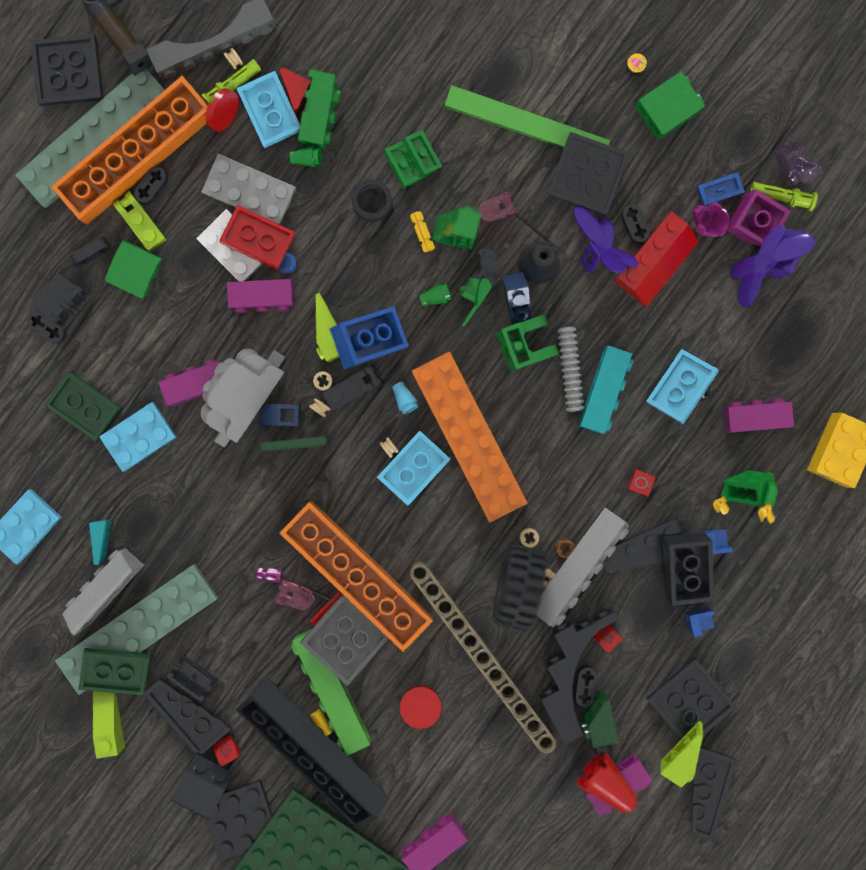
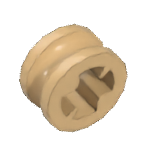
[223,48,243,70]
[313,372,333,391]
[309,398,331,417]
[380,437,399,458]
[520,528,539,547]

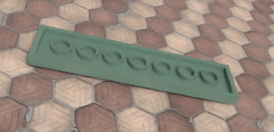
[16,69,164,208]
[55,564,219,695]

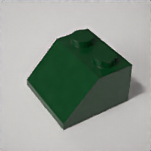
[580,689,619,748]

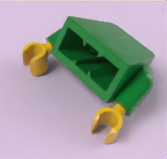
[713,470,778,523]

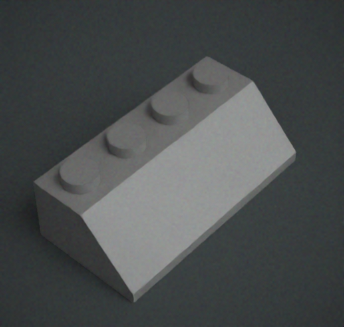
[62,548,144,635]

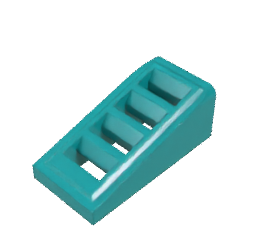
[89,519,112,565]

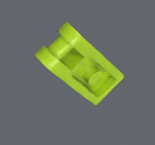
[113,191,167,252]

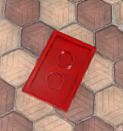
[219,205,296,271]

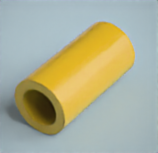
[310,709,332,736]

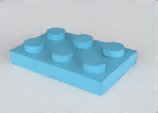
[237,71,300,148]
[646,349,719,424]
[100,402,177,472]
[377,431,450,505]
[0,489,62,565]

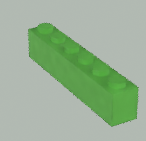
[291,629,371,756]

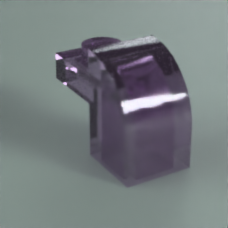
[774,140,823,185]

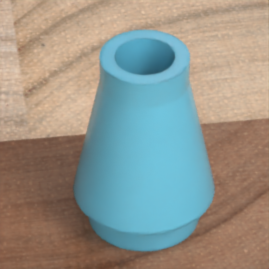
[392,382,418,414]

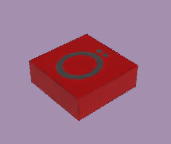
[628,469,656,496]

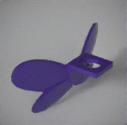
[574,206,638,273]
[730,225,815,307]

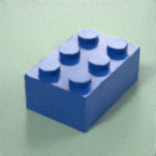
[329,306,409,369]

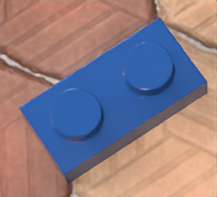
[696,172,745,206]

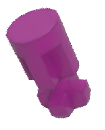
[257,568,282,582]

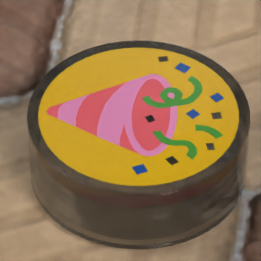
[626,53,648,76]

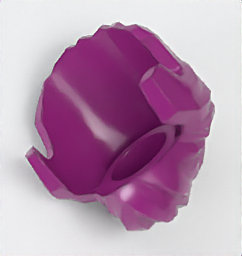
[692,202,730,237]

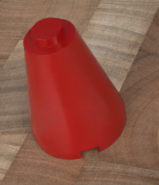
[577,752,638,813]

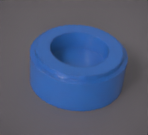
[278,252,297,274]

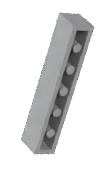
[536,508,629,627]

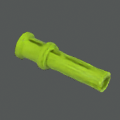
[201,59,261,105]
[750,182,818,211]

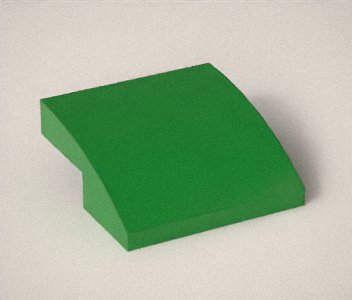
[383,130,442,189]
[105,240,162,299]

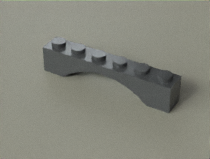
[146,0,276,80]

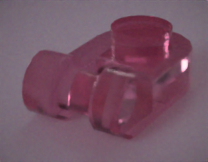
[478,191,518,223]
[274,580,314,611]

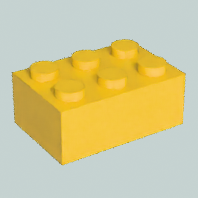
[807,413,866,488]

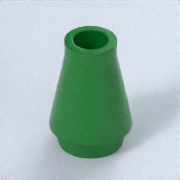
[290,146,322,167]
[419,283,452,307]

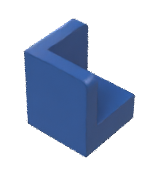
[700,529,733,554]
[684,607,715,637]

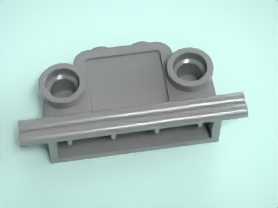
[200,349,285,447]

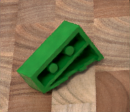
[298,69,341,150]
[432,206,481,251]

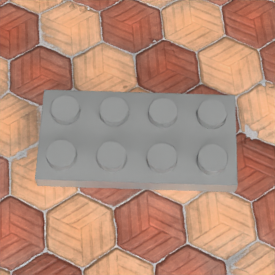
[202,154,296,225]

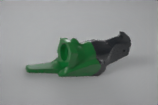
[459,248,496,327]

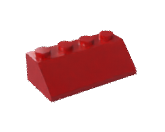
[614,211,699,307]

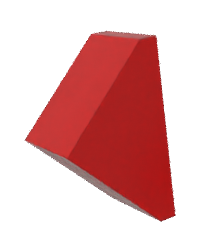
[280,68,311,116]

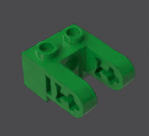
[495,315,559,372]

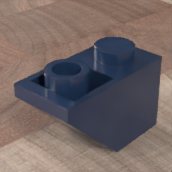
[502,272,532,324]
[258,404,302,427]

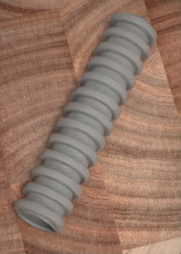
[557,327,585,412]

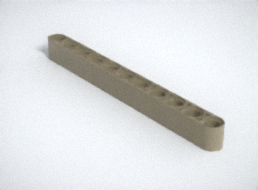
[410,562,556,754]

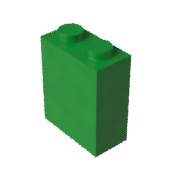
[635,71,705,141]

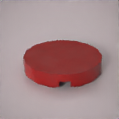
[206,88,239,132]
[400,685,442,729]

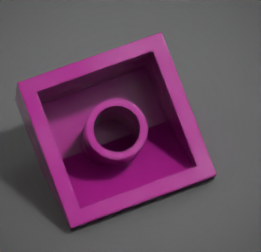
[727,189,791,246]

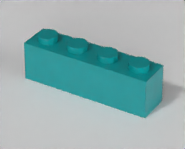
[578,346,633,434]

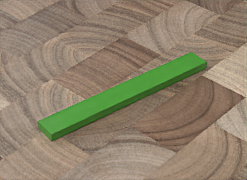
[445,85,610,149]

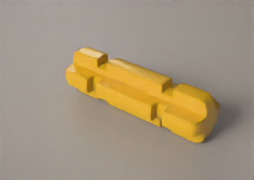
[410,211,435,253]

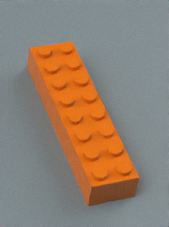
[51,76,208,225]
[412,351,527,522]
[280,501,433,652]

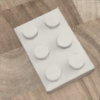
[196,209,263,282]

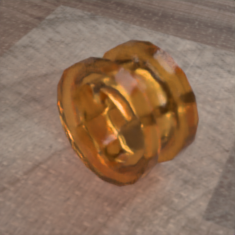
[555,538,575,558]

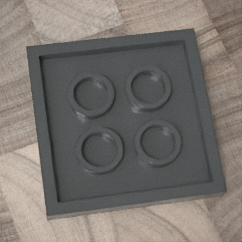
[299,594,389,686]

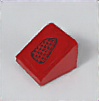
[593,625,623,653]
[212,734,242,767]

